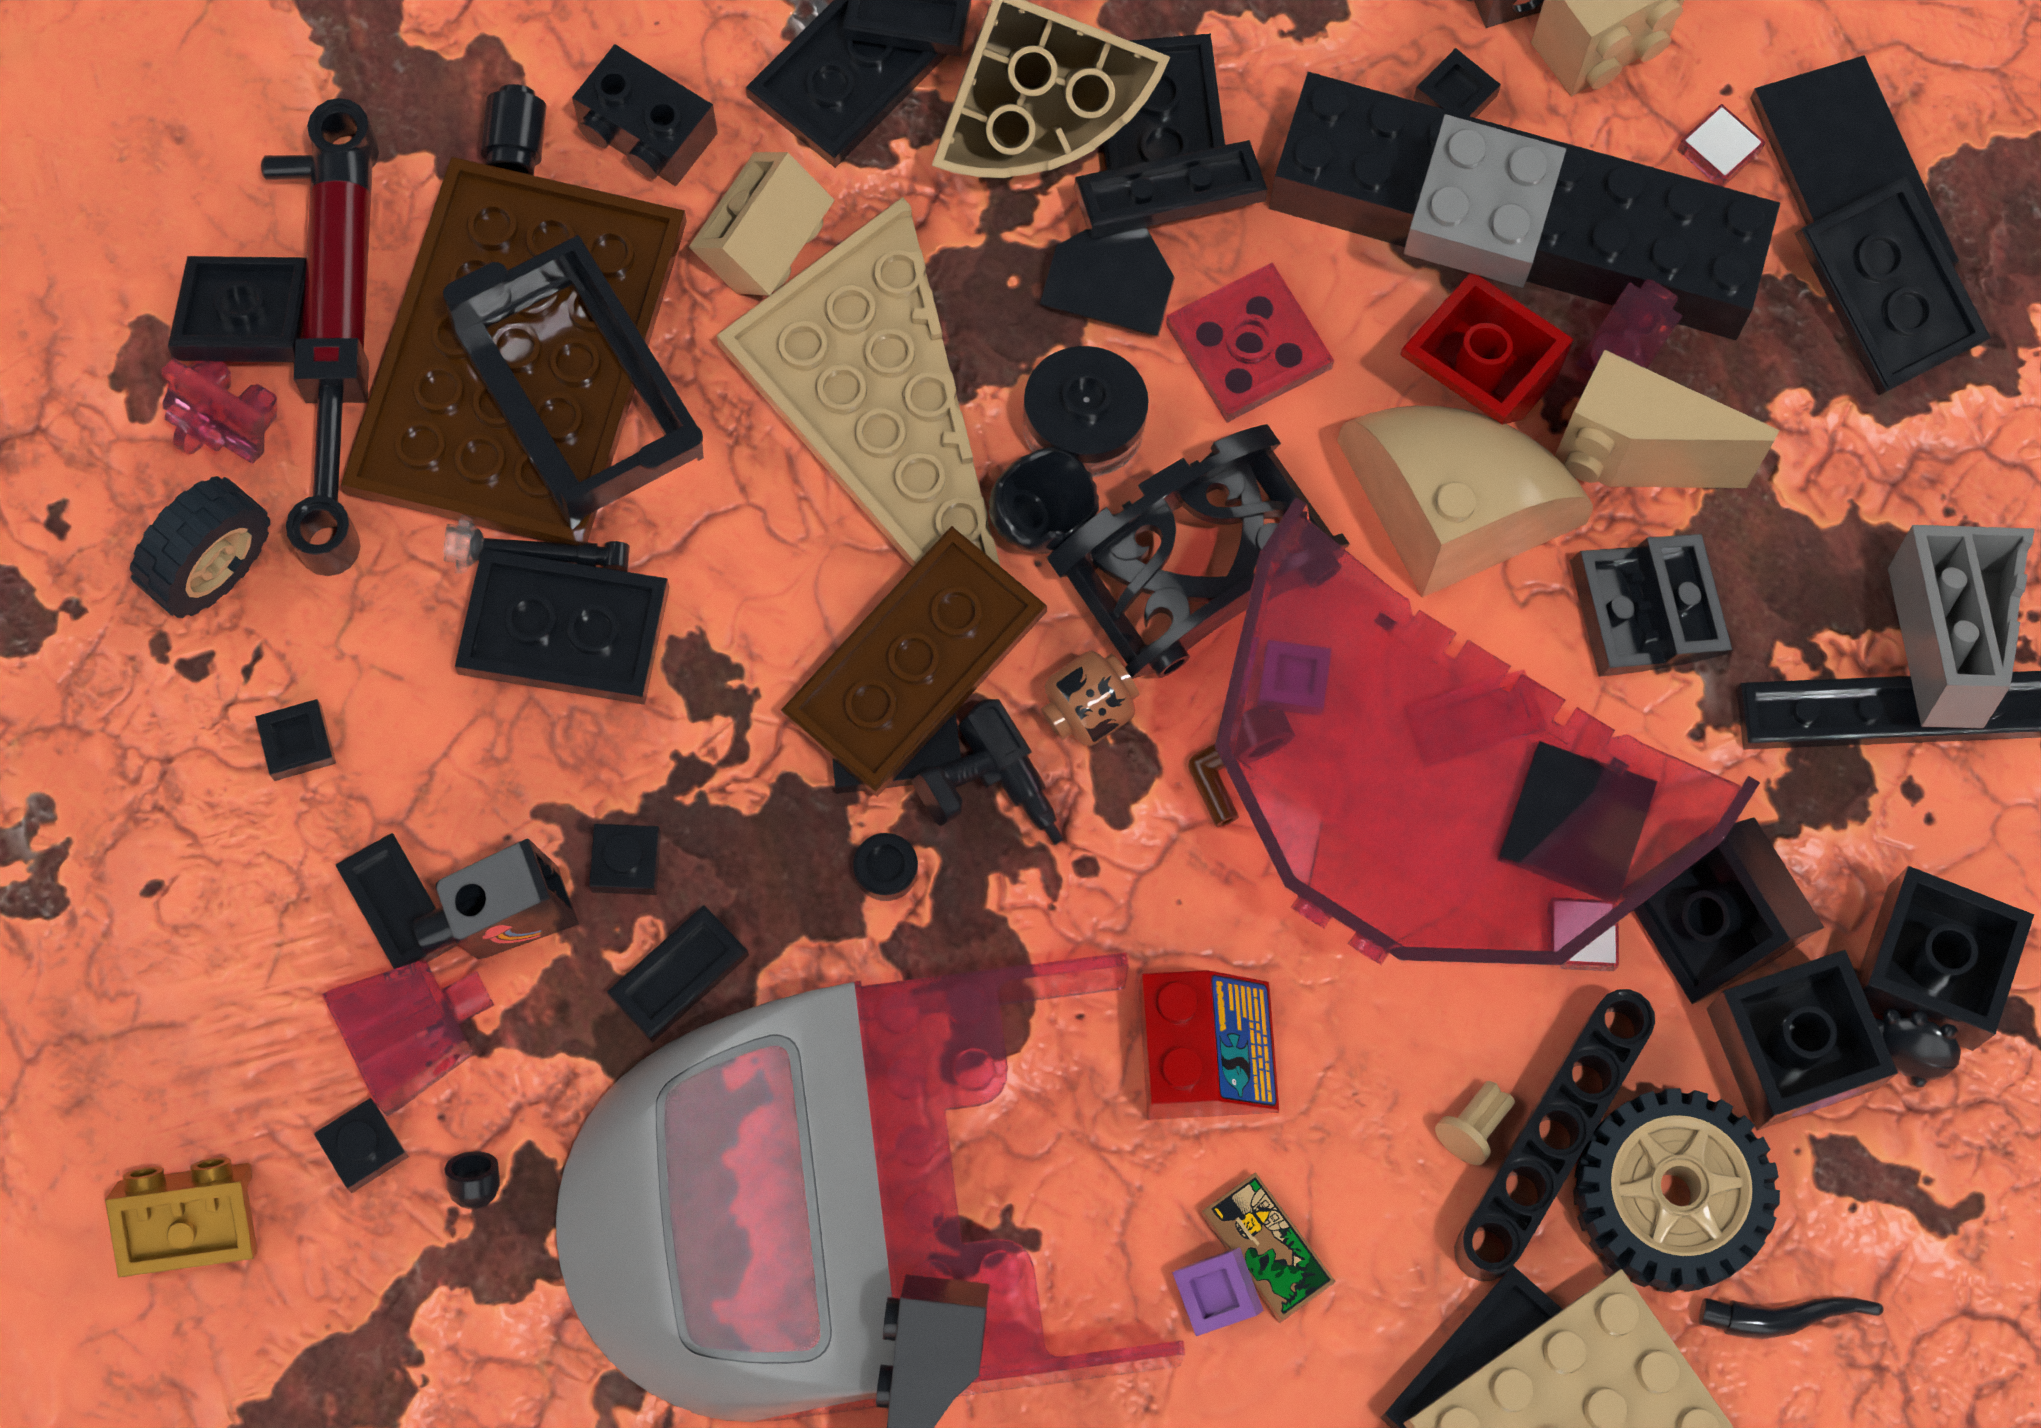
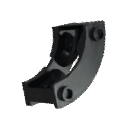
[1046,424,1350,679]

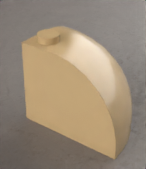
[932,0,1170,178]
[1337,405,1593,598]

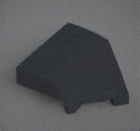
[1040,227,1175,337]

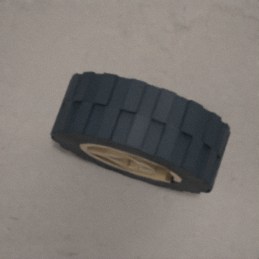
[130,476,270,618]

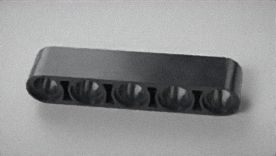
[1454,989,1655,1281]

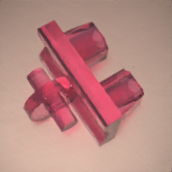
[1576,279,1682,371]
[162,358,277,464]

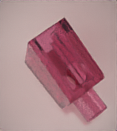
[322,961,495,1116]

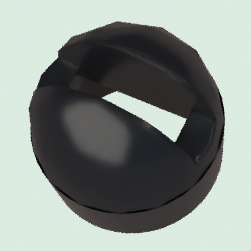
[444,1151,500,1210]

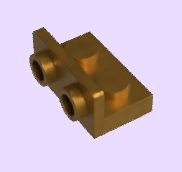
[105,1157,258,1278]

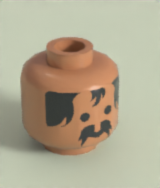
[1041,651,1140,746]

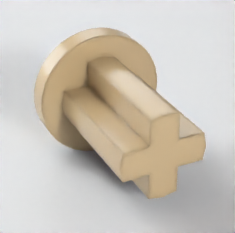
[1435,1081,1515,1165]

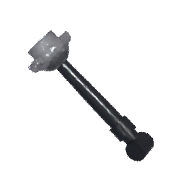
[444,515,630,574]

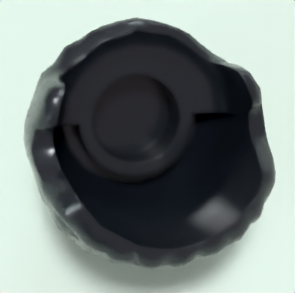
[989,447,1099,555]

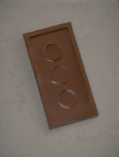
[781,526,1047,797]

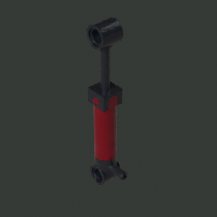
[261,98,379,576]

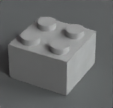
[1404,114,1567,288]

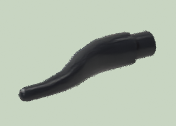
[1699,1297,1884,1339]

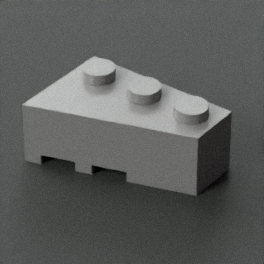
[1888,525,2035,728]

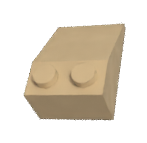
[1555,350,1780,488]

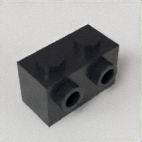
[572,44,718,186]

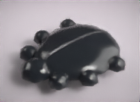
[1875,1008,1961,1088]

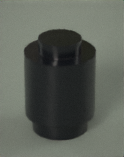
[481,84,547,175]

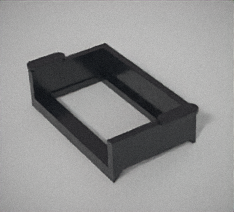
[443,235,704,530]

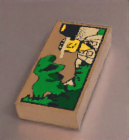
[1201,1172,1336,1323]

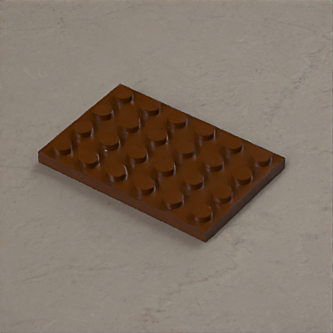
[341,157,687,546]

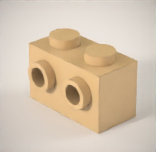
[689,152,835,296]

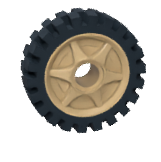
[1573,1088,1780,1293]

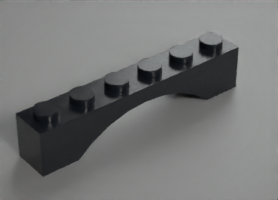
[876,1274,990,1428]

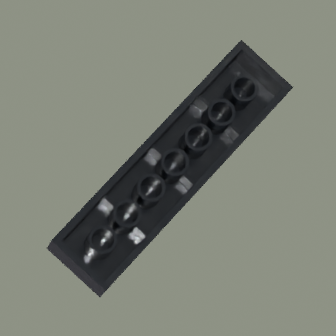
[1269,72,1780,340]

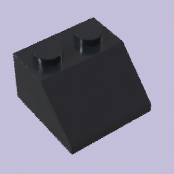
[1624,817,1824,1004]

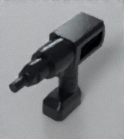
[912,699,1064,845]

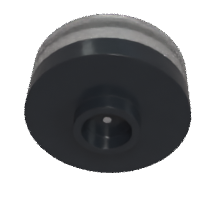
[1022,346,1149,477]

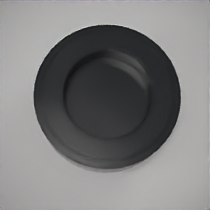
[853,833,918,901]

